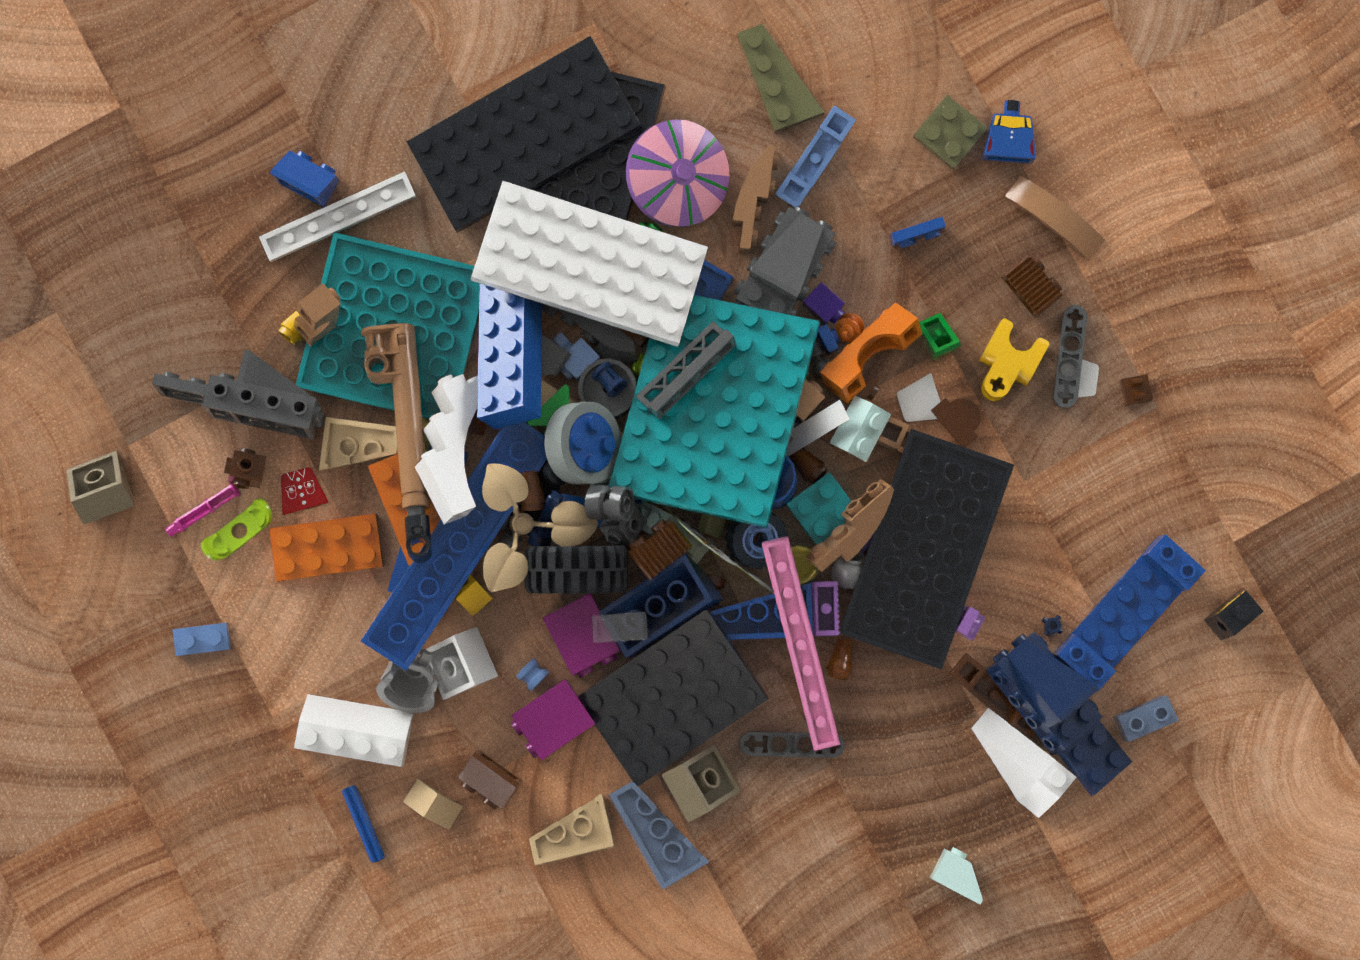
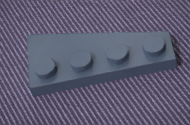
[608,781,709,890]

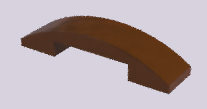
[949,653,1035,740]

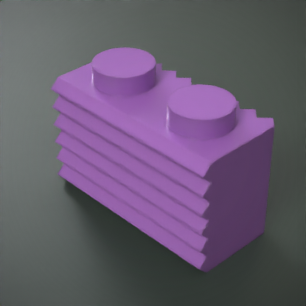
[811,581,840,636]

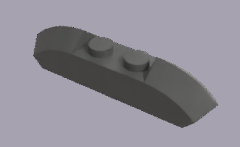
[542,303,637,364]

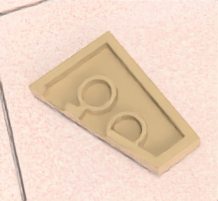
[319,417,398,470]
[529,793,615,866]

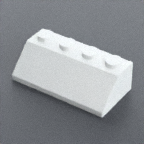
[294,694,414,767]

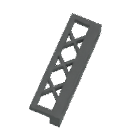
[636,321,736,420]

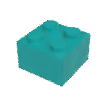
[785,472,851,546]

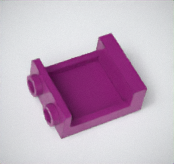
[543,593,621,678]
[511,679,596,760]

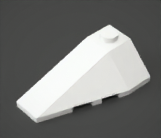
[971,708,1076,818]

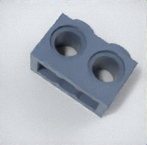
[1113,695,1179,742]

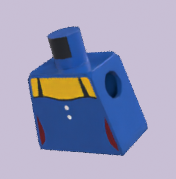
[982,100,1036,164]

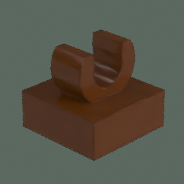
[1120,374,1153,406]

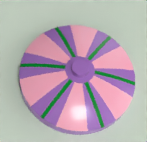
[626,120,730,227]

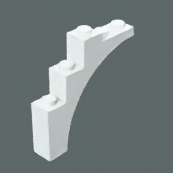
[415,374,478,525]

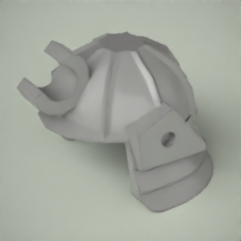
[376,648,439,713]

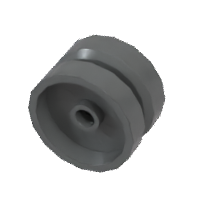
[578,358,638,419]

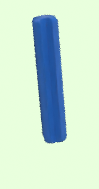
[342,785,385,863]

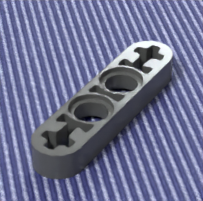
[1053,305,1087,409]
[740,731,845,758]

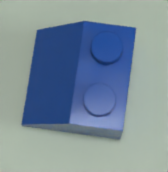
[270,150,340,208]

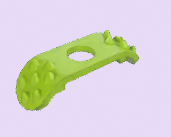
[201,498,272,561]

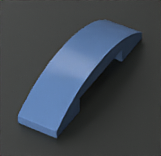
[775,105,856,208]

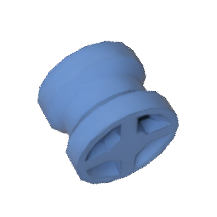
[516,658,550,691]

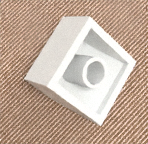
[426,627,498,700]

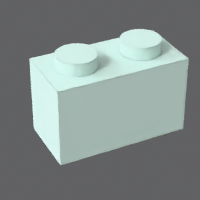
[830,396,891,462]

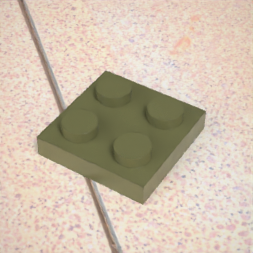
[913,95,988,170]

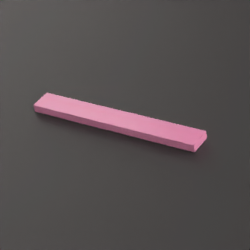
[761,536,840,751]

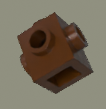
[224,448,267,489]

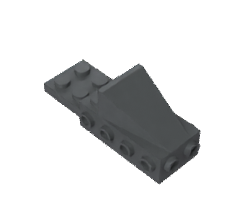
[734,207,837,316]
[152,350,325,440]

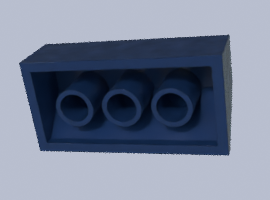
[599,554,723,658]

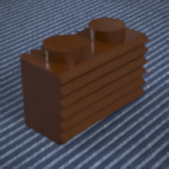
[1001,254,1063,318]
[628,519,692,580]

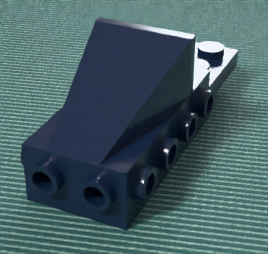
[986,632,1132,796]

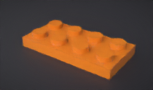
[368,454,441,566]
[269,513,384,582]

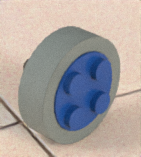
[544,402,621,485]

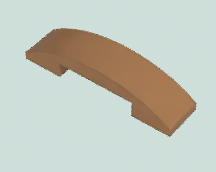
[1004,176,1105,261]

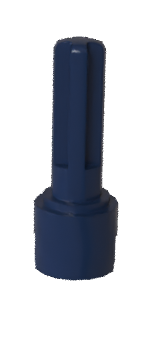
[526,491,563,546]

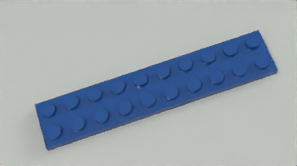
[360,422,547,671]

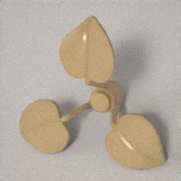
[482,464,598,592]

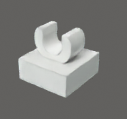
[683,532,709,564]

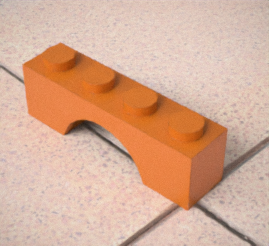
[820,302,922,403]

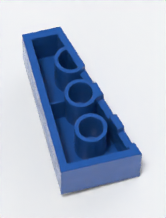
[711,583,813,640]

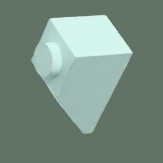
[930,847,983,905]

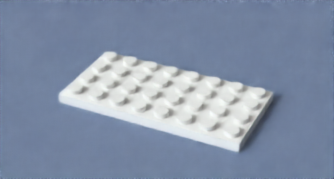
[471,181,708,347]

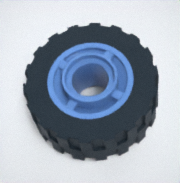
[725,512,788,569]

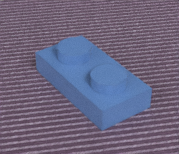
[173,623,231,656]

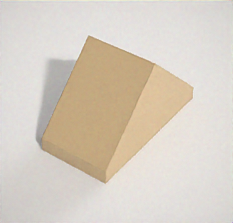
[403,779,464,830]

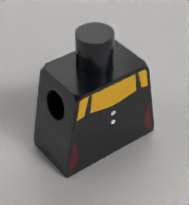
[1204,588,1263,640]

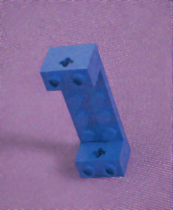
[1053,534,1206,691]

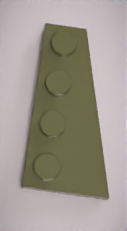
[737,24,824,133]

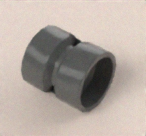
[585,484,635,522]

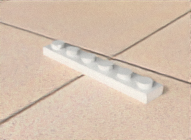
[259,172,416,262]

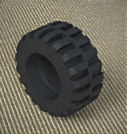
[525,546,628,594]

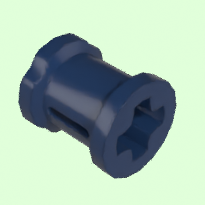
[592,362,627,397]

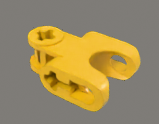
[979,318,1049,401]

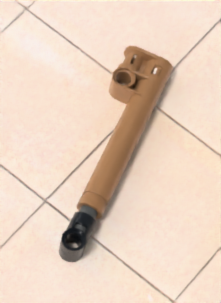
[361,323,433,563]

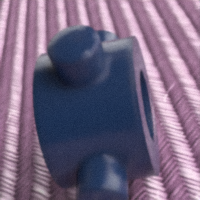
[1042,615,1063,636]

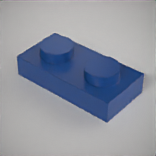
[890,216,946,249]

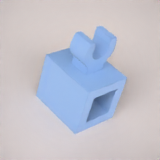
[553,332,600,382]

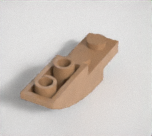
[732,145,779,253]
[806,480,894,572]

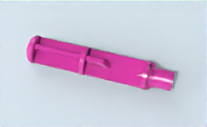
[165,483,240,537]

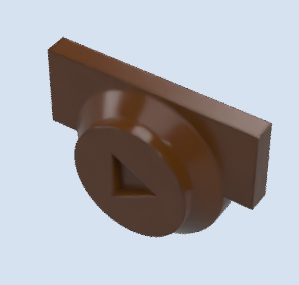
[930,398,981,447]

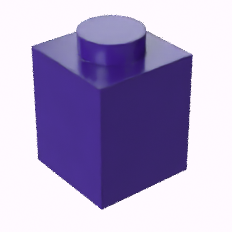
[802,282,845,325]

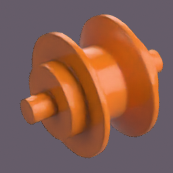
[835,313,864,343]

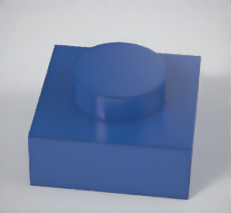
[817,324,840,356]

